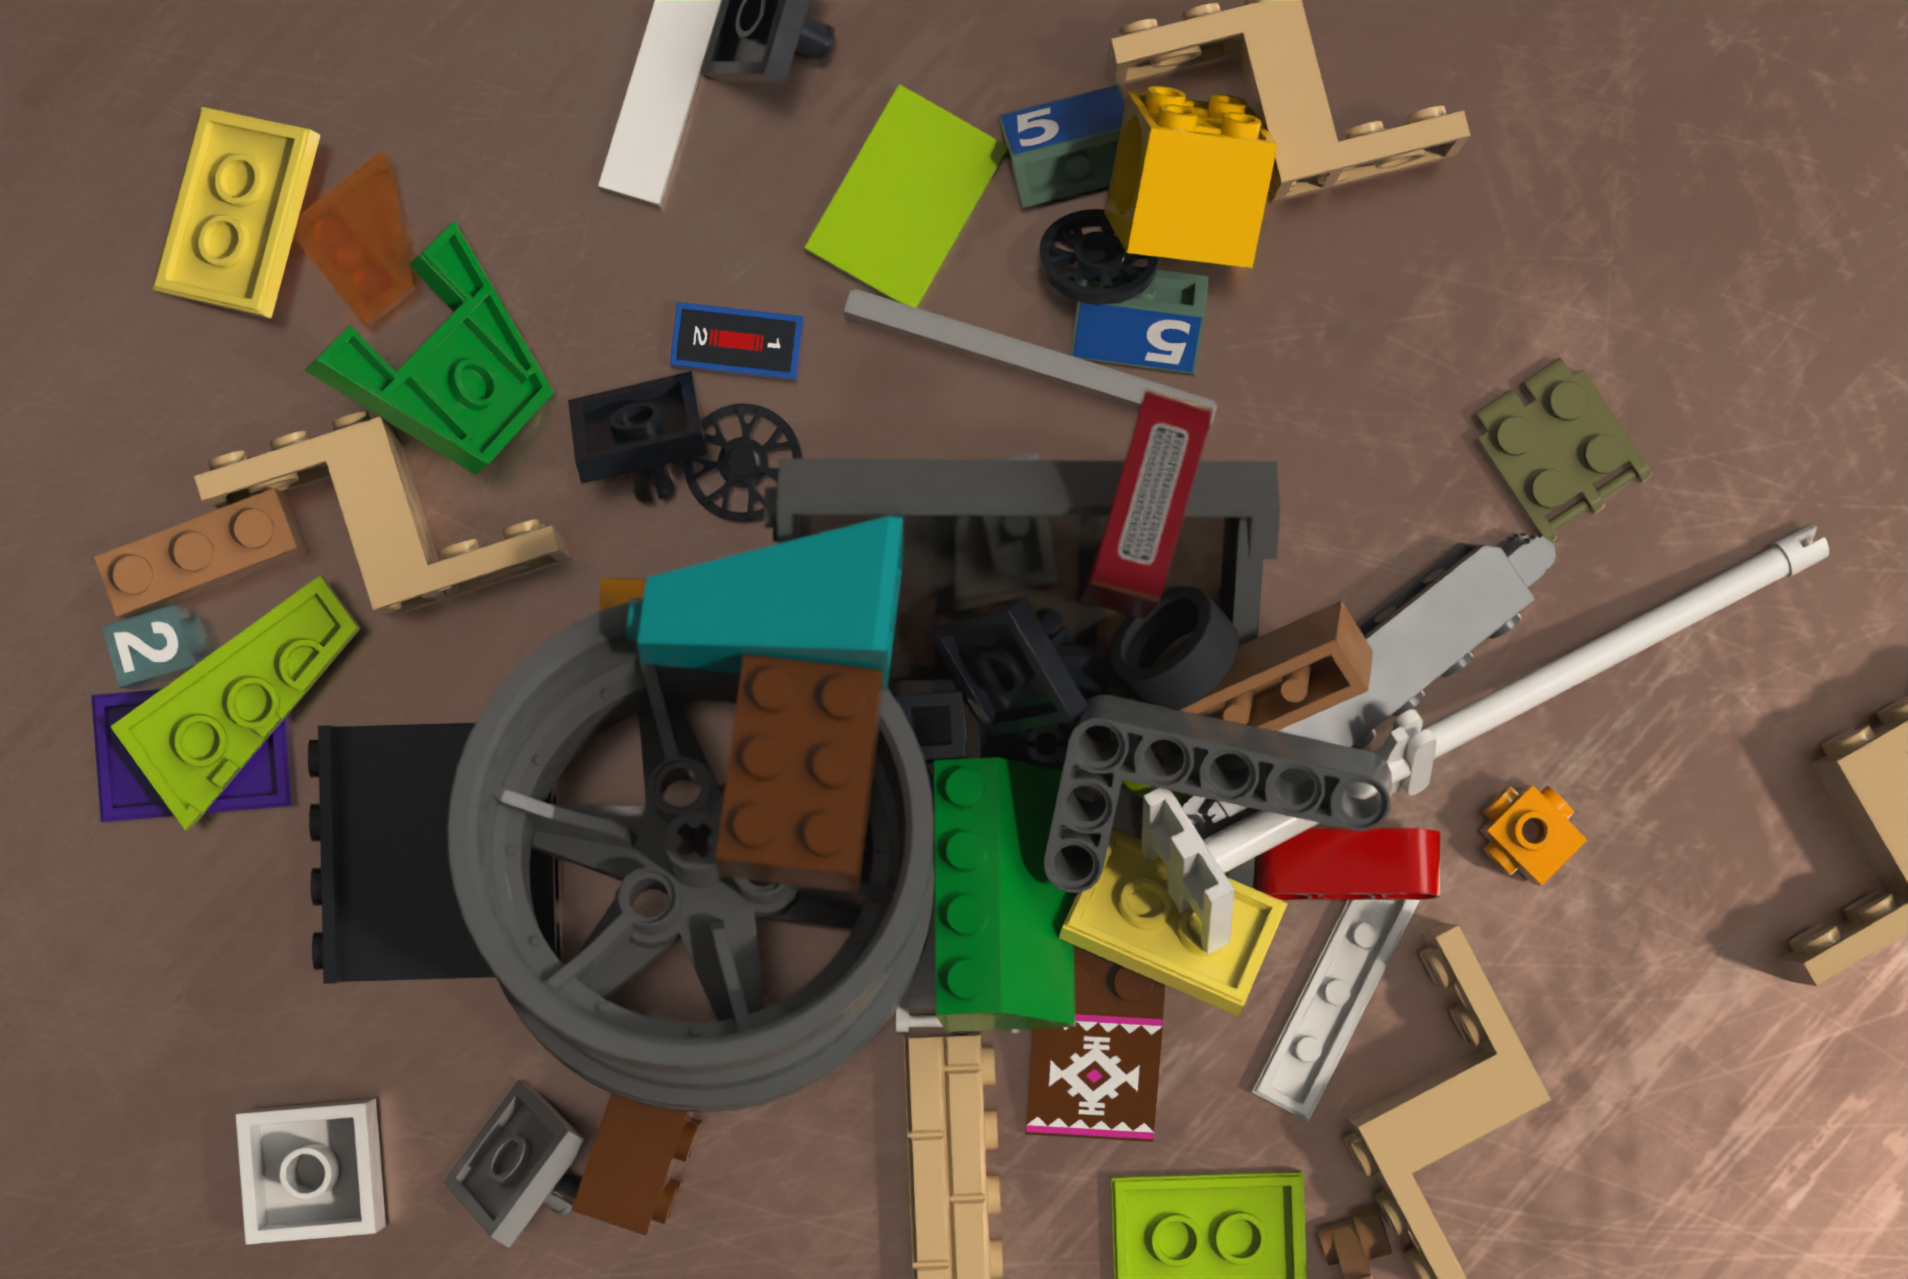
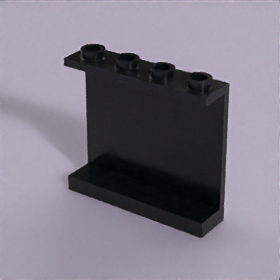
[308,723,562,984]

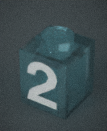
[102,604,209,690]

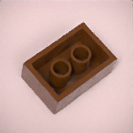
[716,654,884,892]
[571,1093,702,1236]

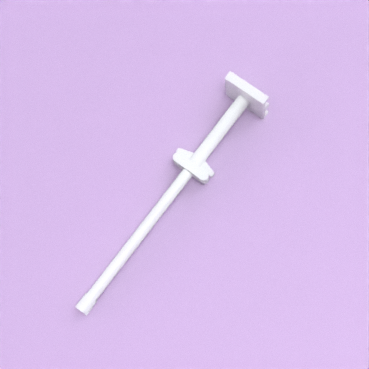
[1141,524,1829,955]

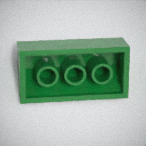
[934,757,1076,1032]

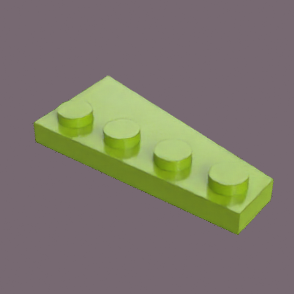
[110,575,361,831]

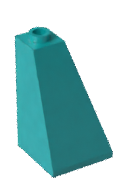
[627,516,903,691]

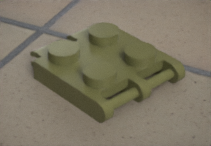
[1474,357,1653,542]

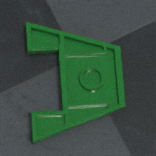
[304,220,554,475]

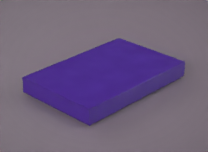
[91,689,295,822]

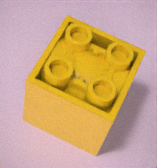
[1104,86,1278,268]

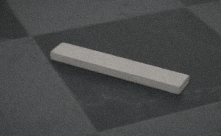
[844,288,1218,430]

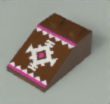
[1026,945,1165,1142]

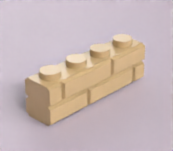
[903,1033,1003,1279]

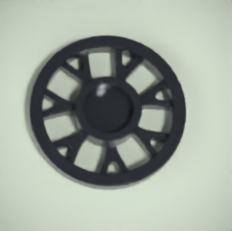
[1039,209,1159,306]
[684,404,803,523]

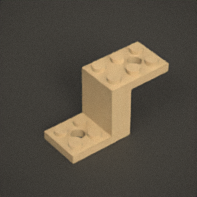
[1106,0,1470,202]
[194,411,572,617]
[1778,696,1908,986]
[1343,923,1551,1279]

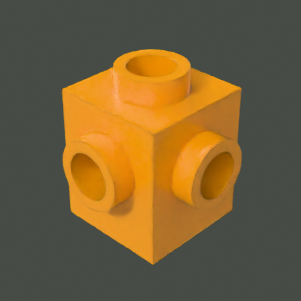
[1479,785,1588,886]

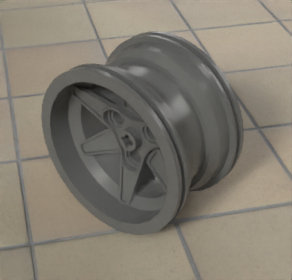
[448,601,935,1113]

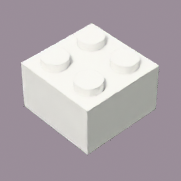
[236,1098,386,1245]

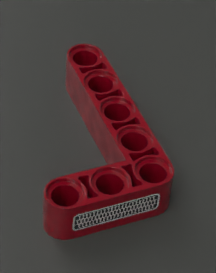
[1081,389,1214,619]

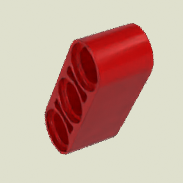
[1255,828,1440,900]

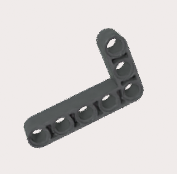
[1044,695,1392,893]

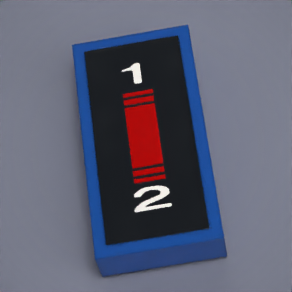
[670,302,804,381]

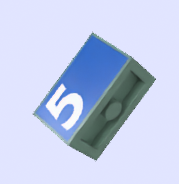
[998,84,1126,208]
[1070,269,1209,374]

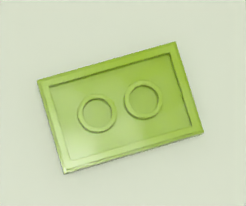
[804,84,1008,308]
[1110,1171,1307,1279]

